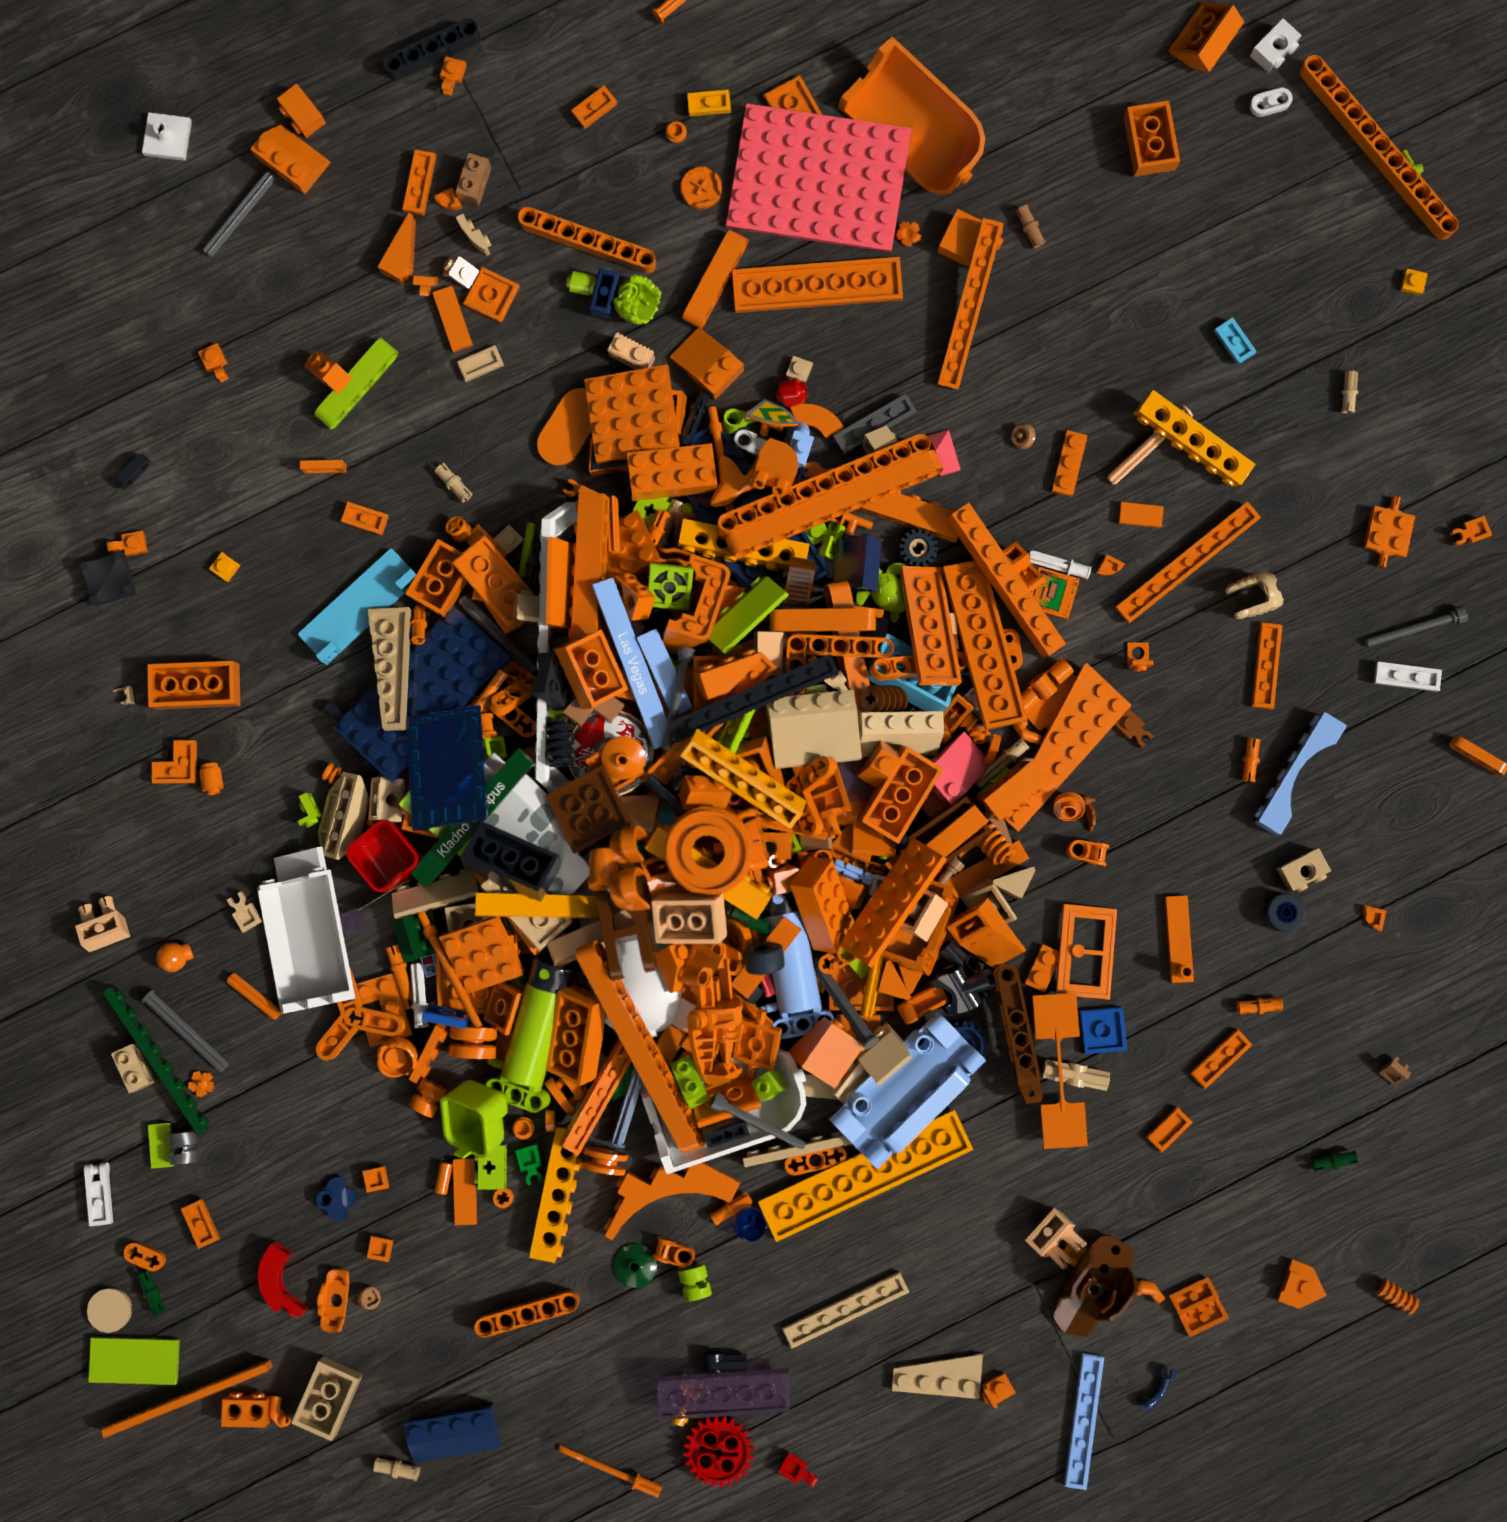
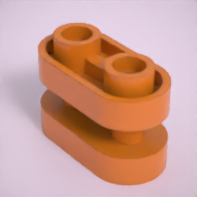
[544,1077,589,1117]

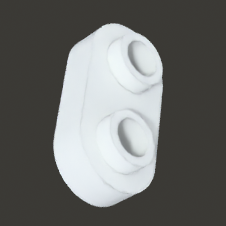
[1250,88,1293,117]

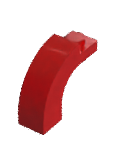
[258,1241,309,1318]

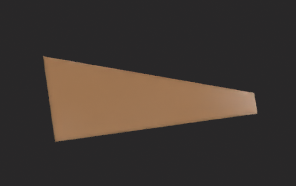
[983,811,1012,843]

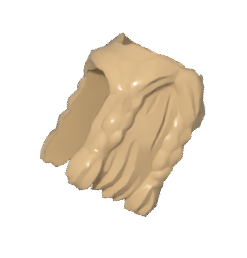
[1225,572,1284,619]

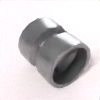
[167,1131,198,1165]

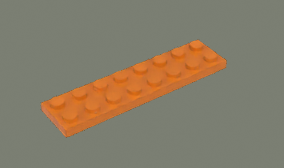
[732,257,903,313]
[942,561,1028,731]

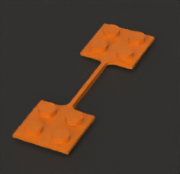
[1033,993,1088,1149]

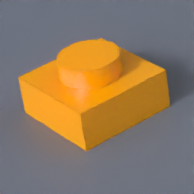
[1400,269,1428,296]
[209,552,241,582]

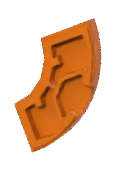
[790,404,844,439]

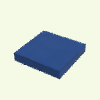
[421,1004,470,1029]
[1079,1007,1127,1054]

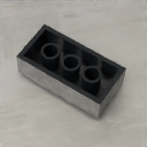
[460,821,561,902]

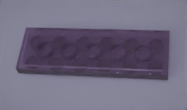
[657,1369,790,1420]

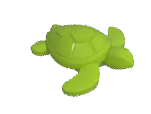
[856,563,907,623]

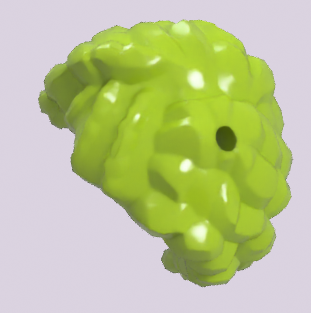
[613,274,661,325]

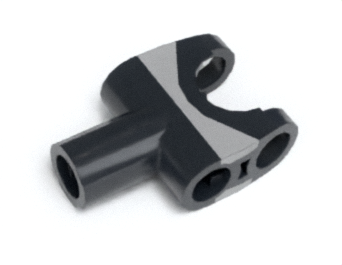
[927,964,996,1015]

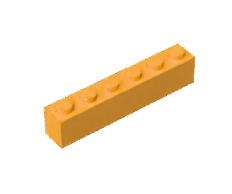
[644,823,773,919]

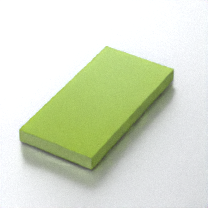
[89,1337,180,1385]

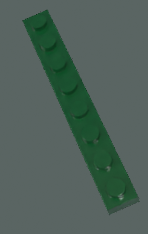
[103,987,211,1136]

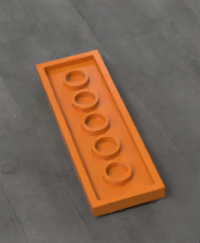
[899,566,962,686]
[839,838,947,968]

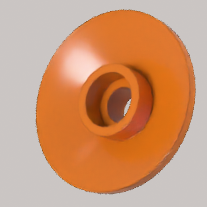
[601,736,646,779]

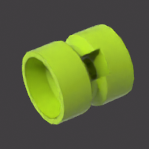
[678,1264,712,1302]

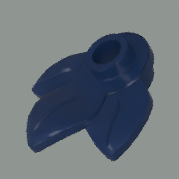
[315,1177,359,1221]

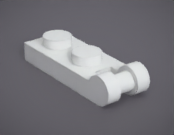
[84,1162,113,1226]

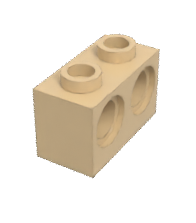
[111,1043,156,1093]

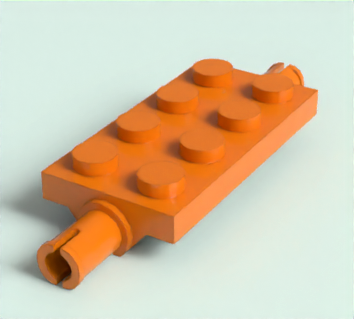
[792,762,852,839]

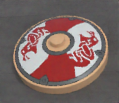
[569,711,654,796]

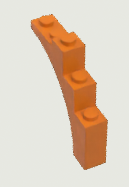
[604,1162,741,1240]

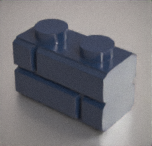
[589,269,621,320]

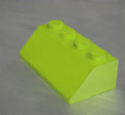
[706,576,789,654]

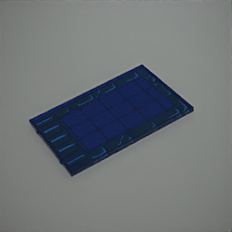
[406,705,488,831]

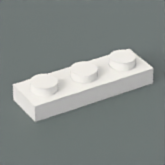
[1373,662,1442,692]

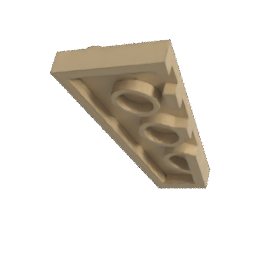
[892,1353,983,1399]

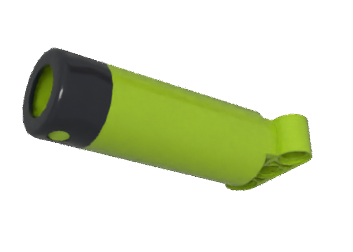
[486,956,575,1112]

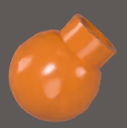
[156,942,194,972]

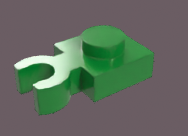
[515,1144,543,1185]

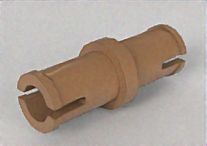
[1015,205,1046,249]

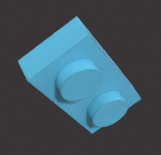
[1214,317,1257,365]

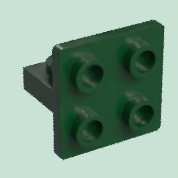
[392,910,445,963]

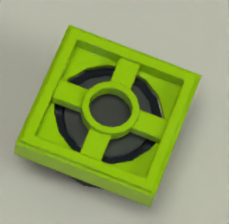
[648,562,694,611]

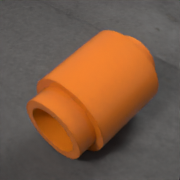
[199,763,224,795]

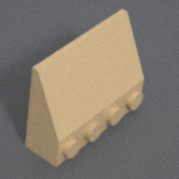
[766,690,862,769]

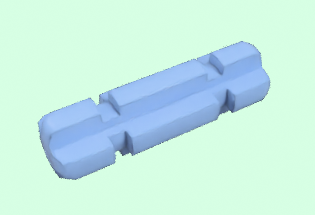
[834,859,874,885]

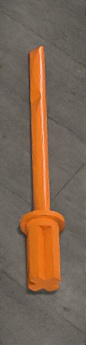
[558,1445,663,1498]

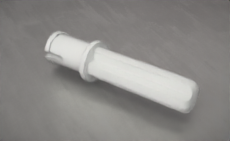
[1029,550,1092,580]
[410,963,429,1028]

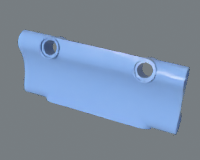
[829,1012,986,1169]

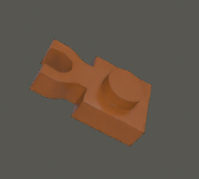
[1114,709,1154,748]

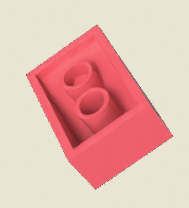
[931,731,991,806]

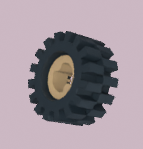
[899,529,938,567]

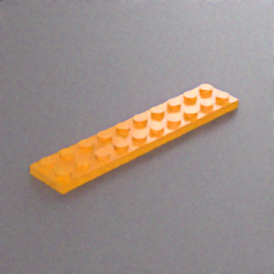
[758,1110,973,1242]

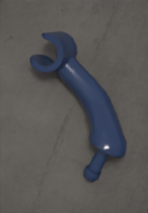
[1136,1367,1177,1411]

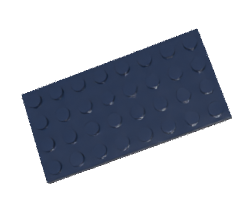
[333,606,512,783]

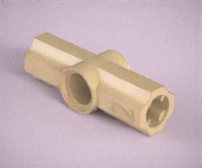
[1042,1059,1110,1091]

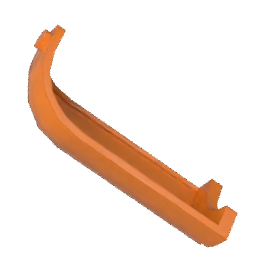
[837,37,985,195]

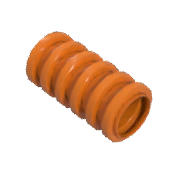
[1376,1278,1419,1315]

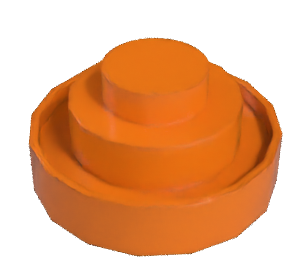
[1053,792,1085,821]

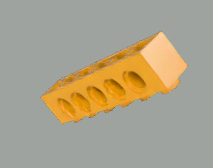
[1133,390,1255,487]
[678,519,810,571]
[680,729,806,829]
[529,1126,585,1263]

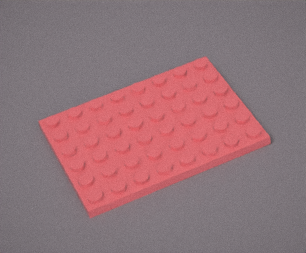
[726,104,912,253]

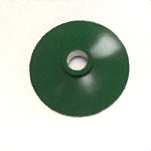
[614,1243,657,1288]

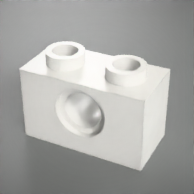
[1250,19,1301,72]

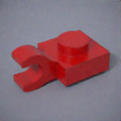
[778,1451,818,1487]

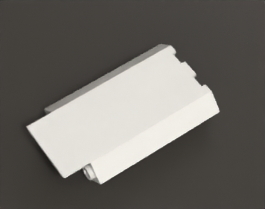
[257,847,355,1014]

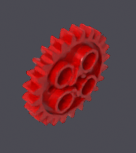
[683,1413,754,1488]

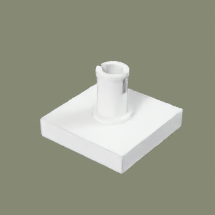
[142,113,192,161]

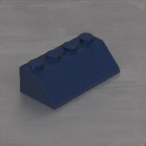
[404,1403,501,1463]

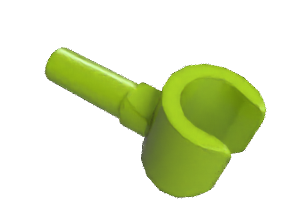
[1402,150,1423,176]

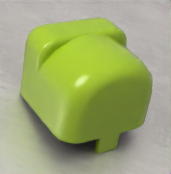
[440,1080,508,1159]

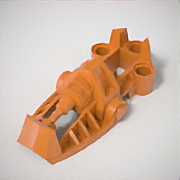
[682,941,744,1085]

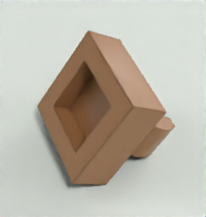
[1379,1057,1411,1087]

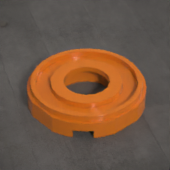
[665,806,754,895]

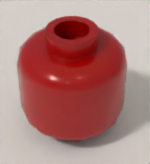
[776,378,808,408]

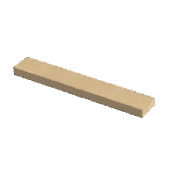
[782,1271,909,1349]

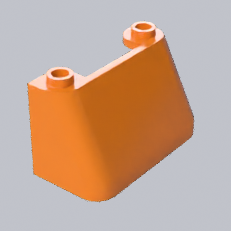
[662,554,730,654]
[881,880,959,976]

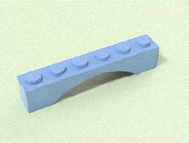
[1254,712,1347,836]

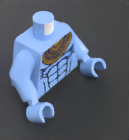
[784,421,814,472]

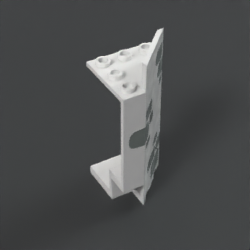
[446,753,589,895]

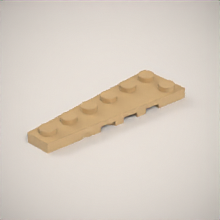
[368,607,411,731]

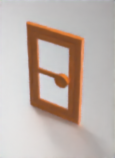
[1056,904,1117,1000]

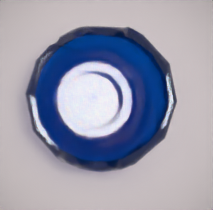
[733,1206,768,1242]

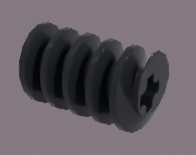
[546,719,575,767]

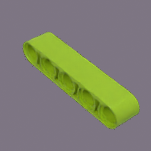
[314,338,398,429]

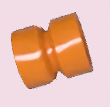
[408,1078,447,1118]

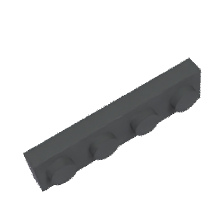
[833,394,917,455]

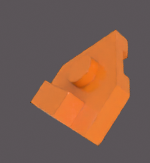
[1277,1259,1326,1309]

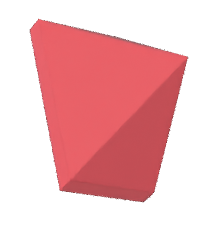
[928,430,960,476]

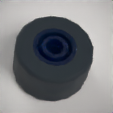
[1263,893,1306,932]
[743,942,785,975]

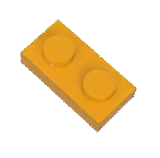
[687,89,731,117]

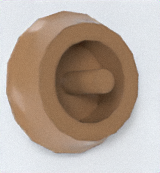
[1011,423,1035,449]

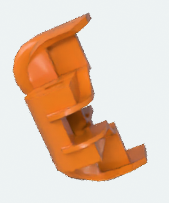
[586,825,650,911]

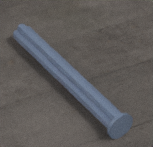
[608,1066,643,1148]

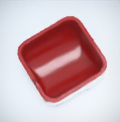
[346,820,421,893]

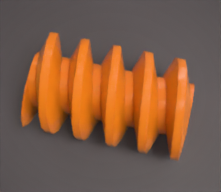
[976,819,1017,866]

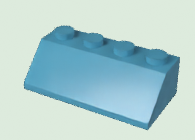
[867,633,962,712]

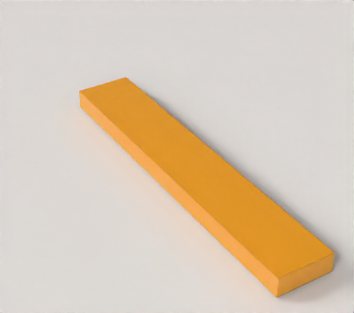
[475,893,600,919]

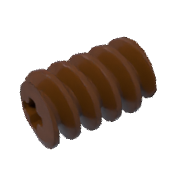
[860,685,908,712]

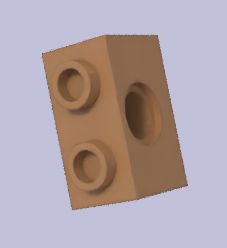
[456,153,491,206]

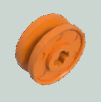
[580,1147,629,1176]

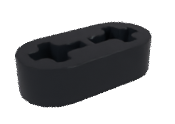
[115,453,151,490]

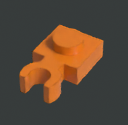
[1450,516,1492,546]

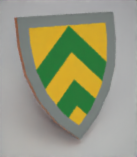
[745,399,798,436]

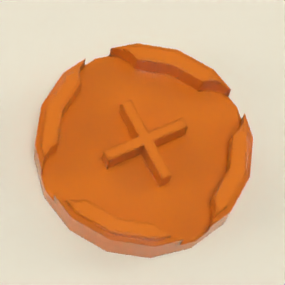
[681,167,722,209]

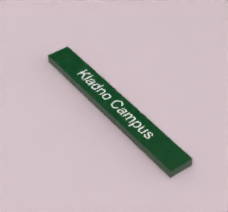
[411,748,536,888]

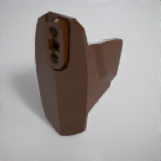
[1053,1235,1138,1336]

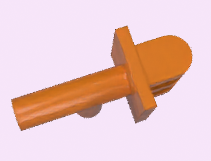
[829,513,873,535]

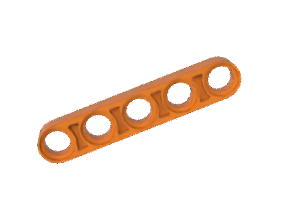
[870,651,968,681]

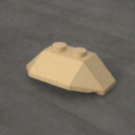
[318,772,370,860]

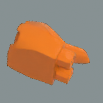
[710,438,799,507]

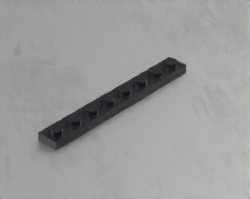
[668,654,839,743]

